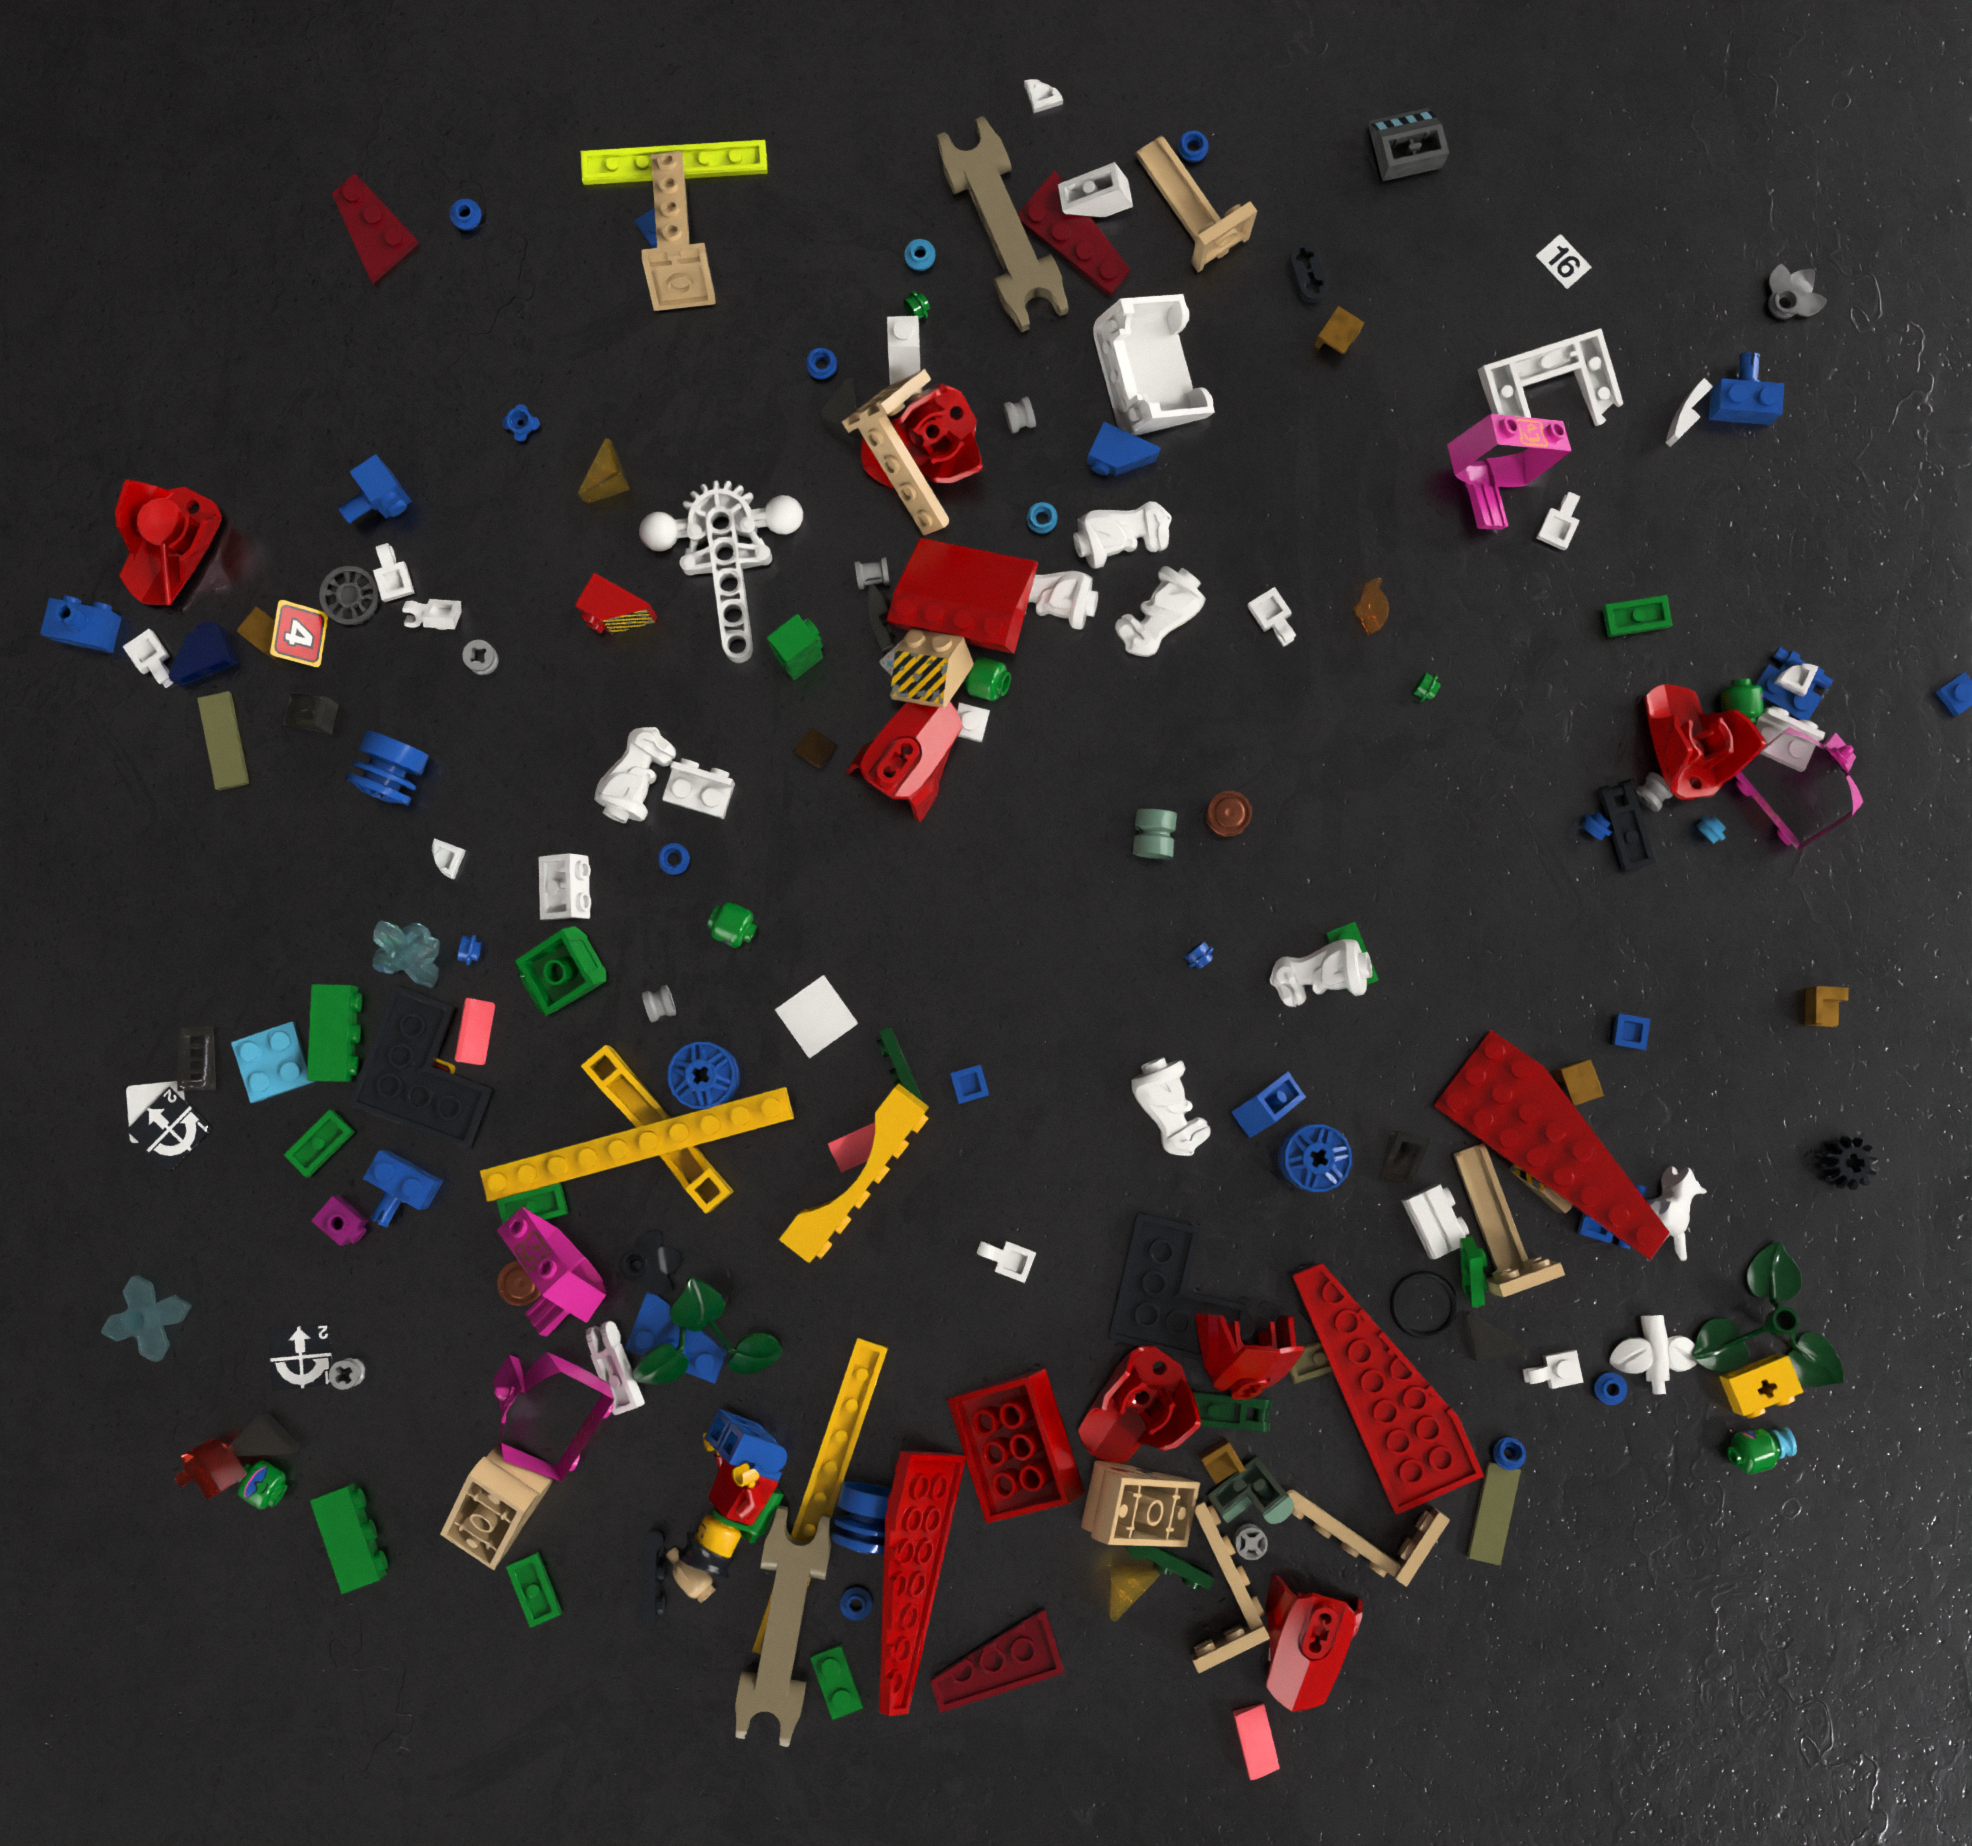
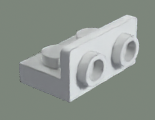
[1753,706,1825,772]
[663,758,735,819]
[539,853,591,920]

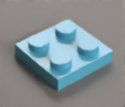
[231,1021,315,1103]

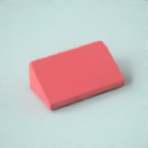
[455,998,495,1065]
[827,1122,875,1173]
[1232,1703,1280,1781]

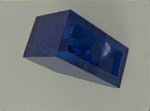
[168,622,239,687]

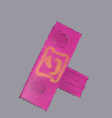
[1447,414,1571,530]
[1736,727,1863,850]
[497,1207,606,1337]
[492,1352,615,1482]

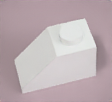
[1058,162,1133,217]
[887,316,920,385]

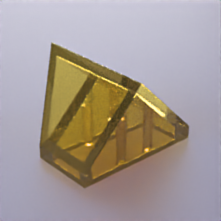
[578,438,630,504]
[1108,1565,1160,1623]

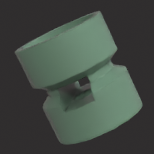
[1132,809,1177,859]

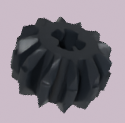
[1820,1136,1879,1190]

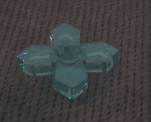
[373,920,440,988]
[101,1276,191,1362]

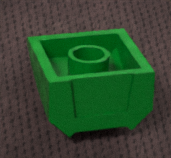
[515,926,606,1017]

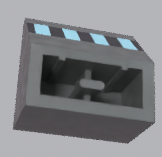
[1368,108,1449,181]

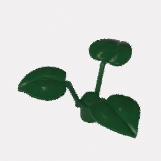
[1692,1242,1844,1387]
[633,1276,783,1385]

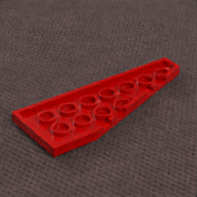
[1434,1030,1670,1260]
[1291,1262,1484,1515]
[879,1451,966,1716]

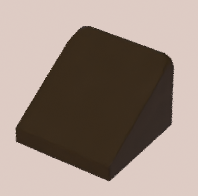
[793,728,838,771]

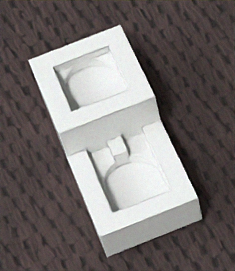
[1666,378,1713,447]

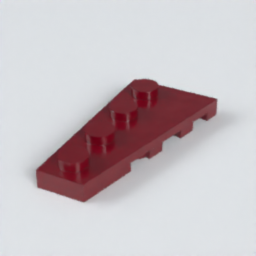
[1017,170,1130,297]
[930,1607,1064,1713]

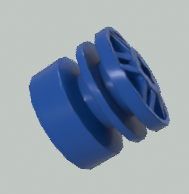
[345,730,429,806]
[668,1042,740,1109]
[1278,1124,1352,1192]
[830,1481,892,1554]

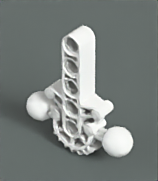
[639,481,803,663]

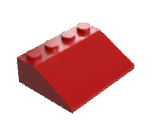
[887,538,1038,654]
[947,1368,1085,1524]

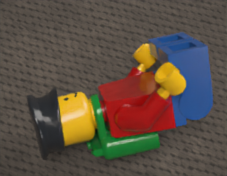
[678,1409,787,1578]

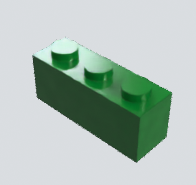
[767,614,823,680]
[307,984,362,1082]
[310,1482,388,1594]

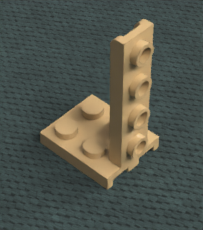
[1135,135,1257,272]
[641,151,716,311]
[842,369,949,536]
[1453,1143,1565,1297]
[1286,1490,1450,1587]
[1191,1501,1270,1674]

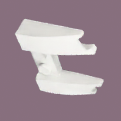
[1477,328,1623,427]

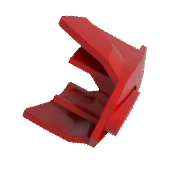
[860,382,983,488]
[115,479,222,605]
[1644,684,1766,801]
[845,701,963,822]
[1195,1314,1304,1400]
[1077,1345,1201,1463]
[1265,1574,1364,1712]

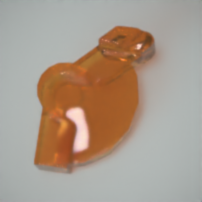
[1354,577,1389,635]

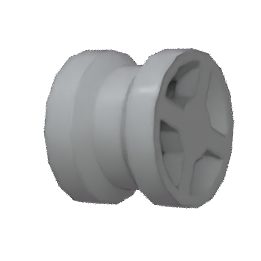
[1003,396,1036,434]
[462,640,499,675]
[1635,772,1673,812]
[642,985,676,1022]
[1233,1523,1268,1560]

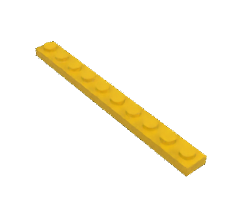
[480,1087,794,1202]
[752,1338,888,1654]

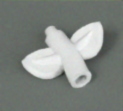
[1610,1315,1697,1394]

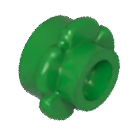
[903,291,930,319]
[1412,672,1440,702]

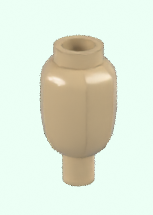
[666,1547,716,1603]

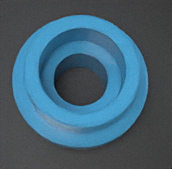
[905,239,935,271]
[1026,502,1058,534]
[1696,815,1726,844]

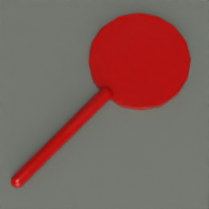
[136,497,184,606]

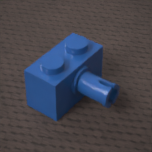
[1709,352,1784,425]
[337,454,412,524]
[40,595,122,653]
[363,1150,443,1228]

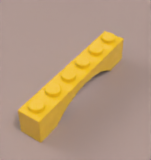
[581,1045,734,1214]
[779,1084,929,1263]

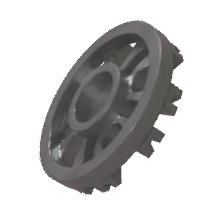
[319,566,380,625]

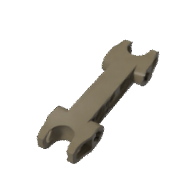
[937,116,1069,332]
[735,1506,832,1747]

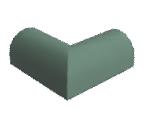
[1207,1456,1294,1524]

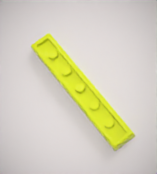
[580,140,768,185]

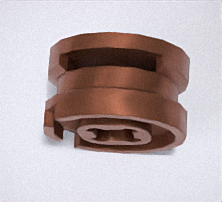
[1206,791,1252,837]
[497,1260,542,1306]

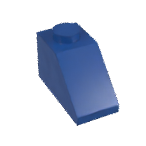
[1087,422,1161,476]
[1232,1071,1306,1138]

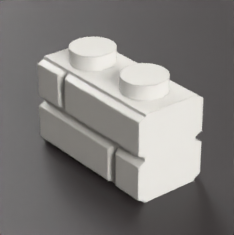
[1401,1184,1469,1259]

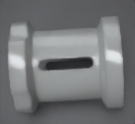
[855,557,890,590]
[329,1358,366,1390]

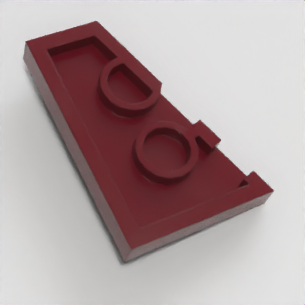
[332,173,419,284]

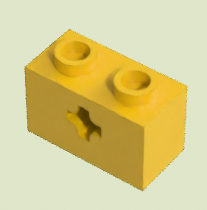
[1719,1353,1803,1418]

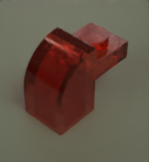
[174,1439,247,1501]

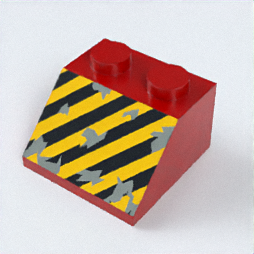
[575,573,658,634]

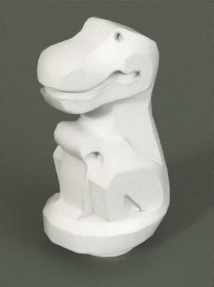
[1073,501,1172,569]
[1115,566,1206,657]
[1025,571,1098,630]
[594,727,676,823]
[1270,939,1372,1007]
[1131,1057,1211,1156]

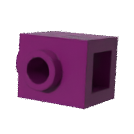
[311,1195,369,1246]

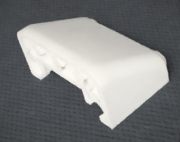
[1093,294,1215,436]

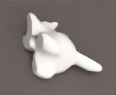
[1647,1166,1707,1261]

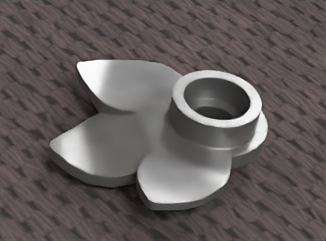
[1768,264,1827,319]

